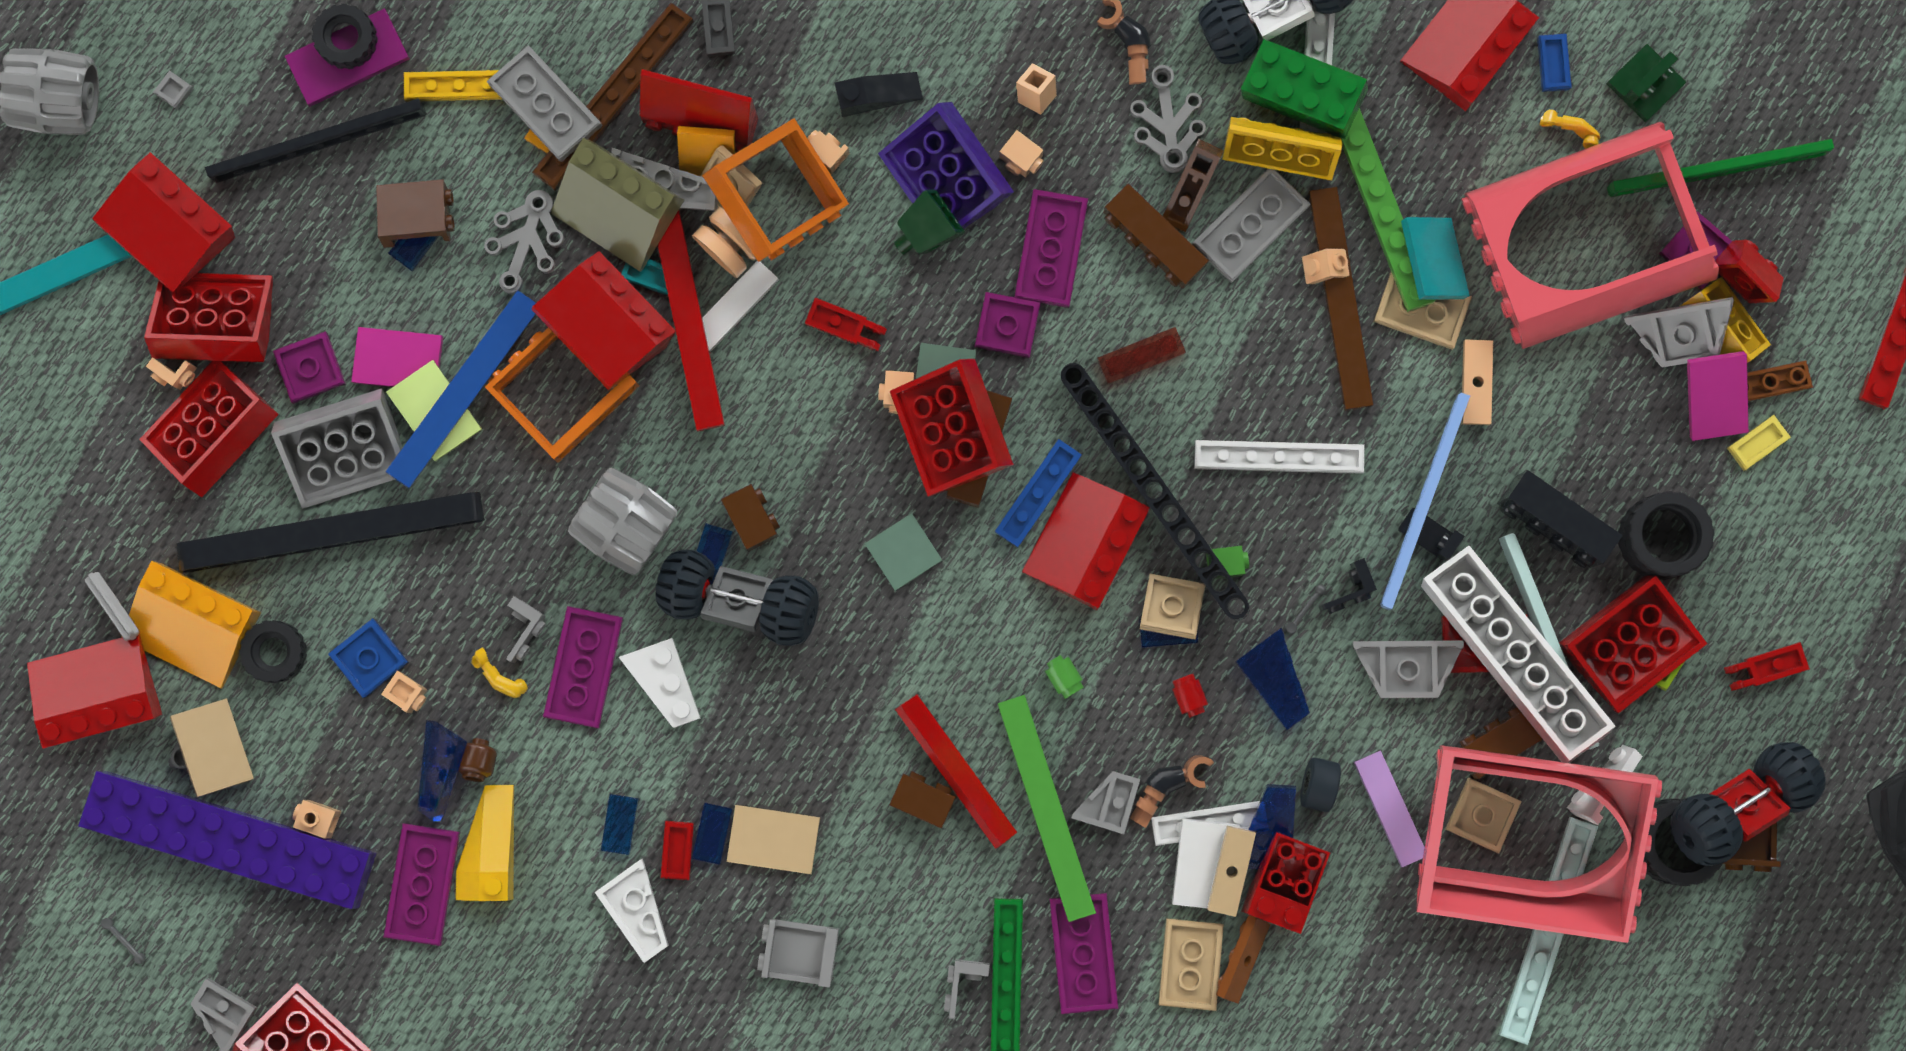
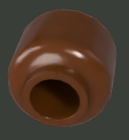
[456,738,497,782]

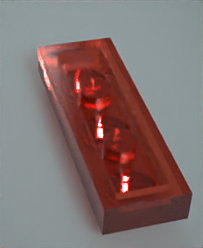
[1097,327,1186,385]

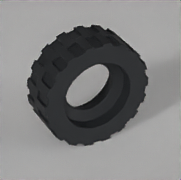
[312,3,378,69]
[239,620,307,683]

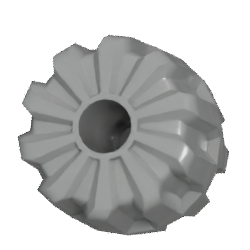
[0,48,99,135]
[568,468,677,575]

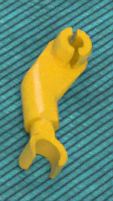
[1540,109,1600,149]
[471,647,528,698]

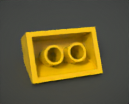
[1680,277,1771,363]

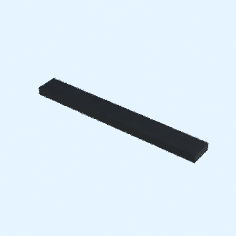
[205,98,427,183]

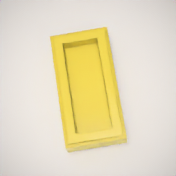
[1727,415,1791,471]

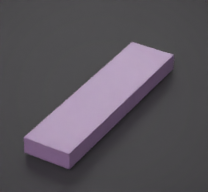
[1353,751,1424,867]

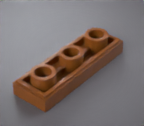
[1747,360,1813,402]
[1216,915,1271,1004]

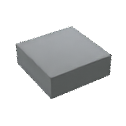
[153,70,194,110]

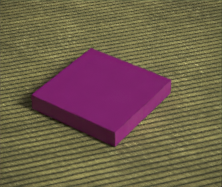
[1659,211,1732,290]
[975,292,1040,358]
[273,331,346,404]

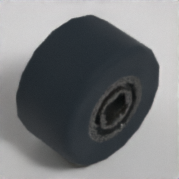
[1300,758,1341,812]

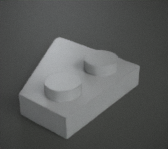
[1071,771,1140,834]
[191,978,257,1051]

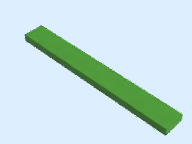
[998,695,1096,922]

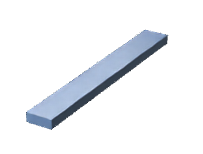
[1380,393,1470,610]

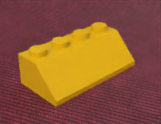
[1222,117,1342,181]

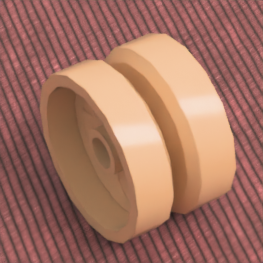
[692,207,756,278]

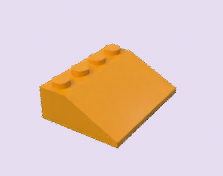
[129,561,261,689]

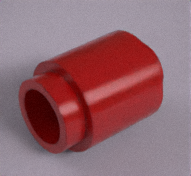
[1172,673,1208,718]

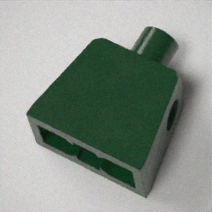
[894,189,965,255]

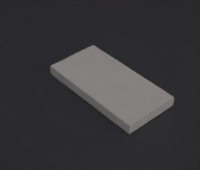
[487,45,602,162]
[1192,169,1311,283]

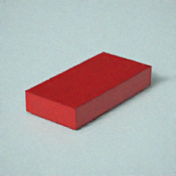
[661,821,694,880]

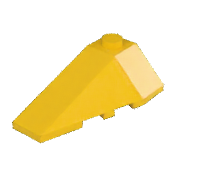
[456,785,514,901]

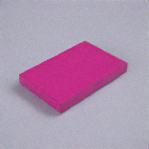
[351,327,443,387]
[1687,351,1749,441]

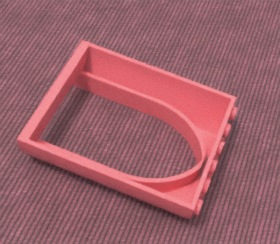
[1461,122,1719,349]
[1417,745,1662,943]

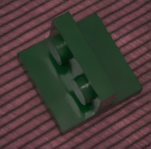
[1606,44,1686,123]

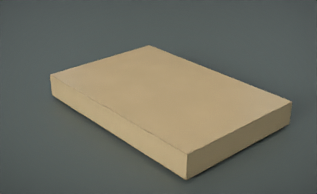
[1373,272,1472,350]
[170,698,254,798]
[727,805,820,874]
[1158,918,1224,1011]

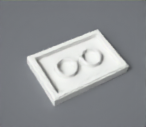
[1172,818,1240,908]

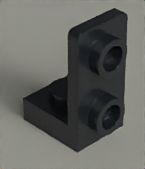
[1398,508,1465,562]
[1318,558,1377,614]

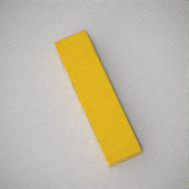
[404,70,502,102]

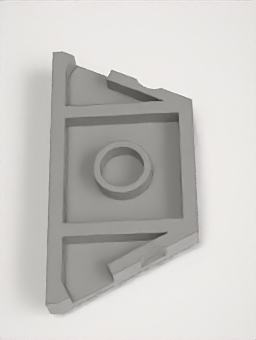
[1624,297,1734,367]
[1353,640,1464,699]

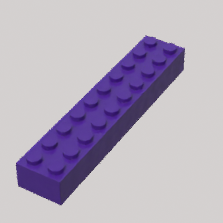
[78,771,376,909]

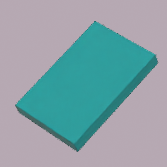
[1401,217,1470,300]

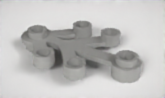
[1130,65,1206,173]
[484,190,565,295]

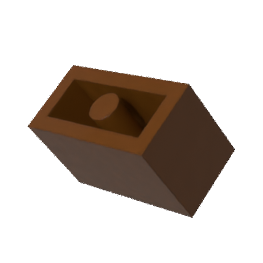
[721,484,780,552]
[889,771,955,829]

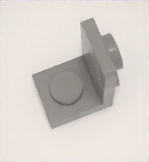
[506,596,546,663]
[944,959,990,1019]

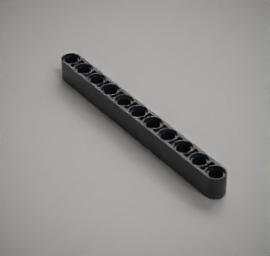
[1061,363,1250,621]
[176,492,485,573]

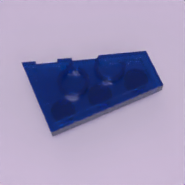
[1235,628,1310,730]
[417,720,467,822]
[1248,784,1296,869]

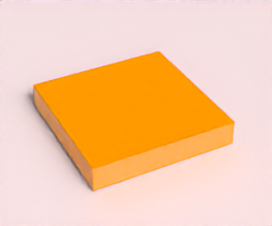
[677,126,735,176]

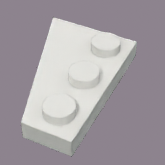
[619,638,701,728]
[1567,745,1643,825]
[595,859,669,963]

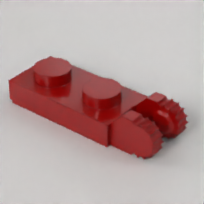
[804,298,887,351]
[1724,642,1810,691]

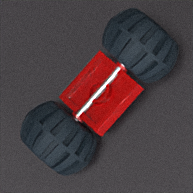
[1670,742,1826,866]

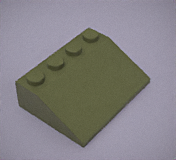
[551,138,684,272]

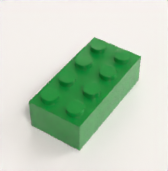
[1241,39,1368,139]

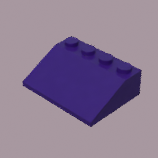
[878,102,1014,229]

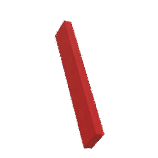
[895,694,1017,849]

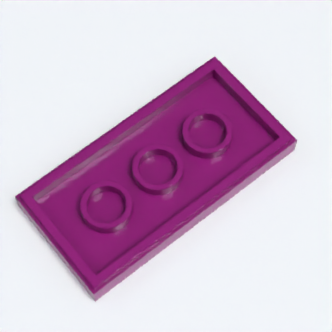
[285,8,410,107]
[1015,189,1088,308]
[543,606,623,729]
[383,823,460,946]
[1049,893,1118,1014]

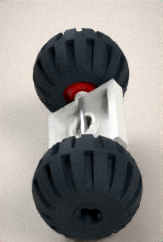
[1198,0,1353,64]

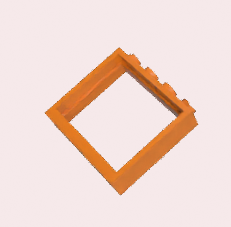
[702,118,849,262]
[485,327,639,463]

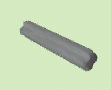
[85,572,139,641]

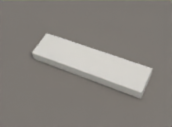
[703,261,779,352]
[1151,800,1269,846]

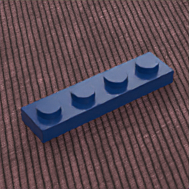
[995,439,1082,548]

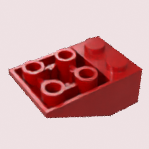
[1241,832,1330,934]

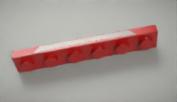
[1859,268,1906,409]

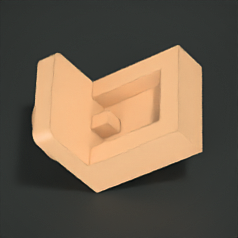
[1302,249,1349,284]
[146,357,197,390]
[381,671,427,714]

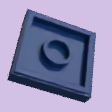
[328,618,409,698]

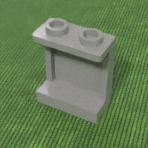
[757,919,839,988]

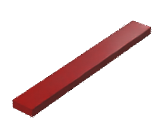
[658,210,725,432]

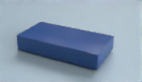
[1537,34,1572,92]

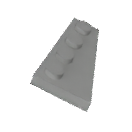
[611,148,718,211]

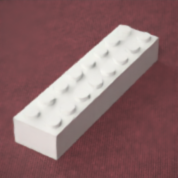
[1421,546,1616,763]

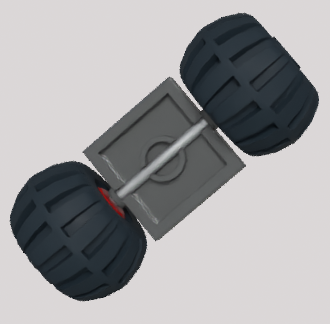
[655,550,819,646]

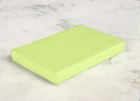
[386,360,482,461]

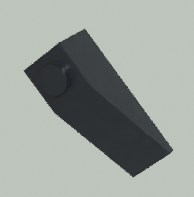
[835,72,923,117]

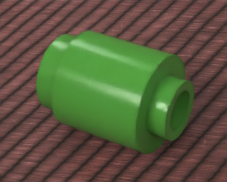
[1045,655,1084,699]

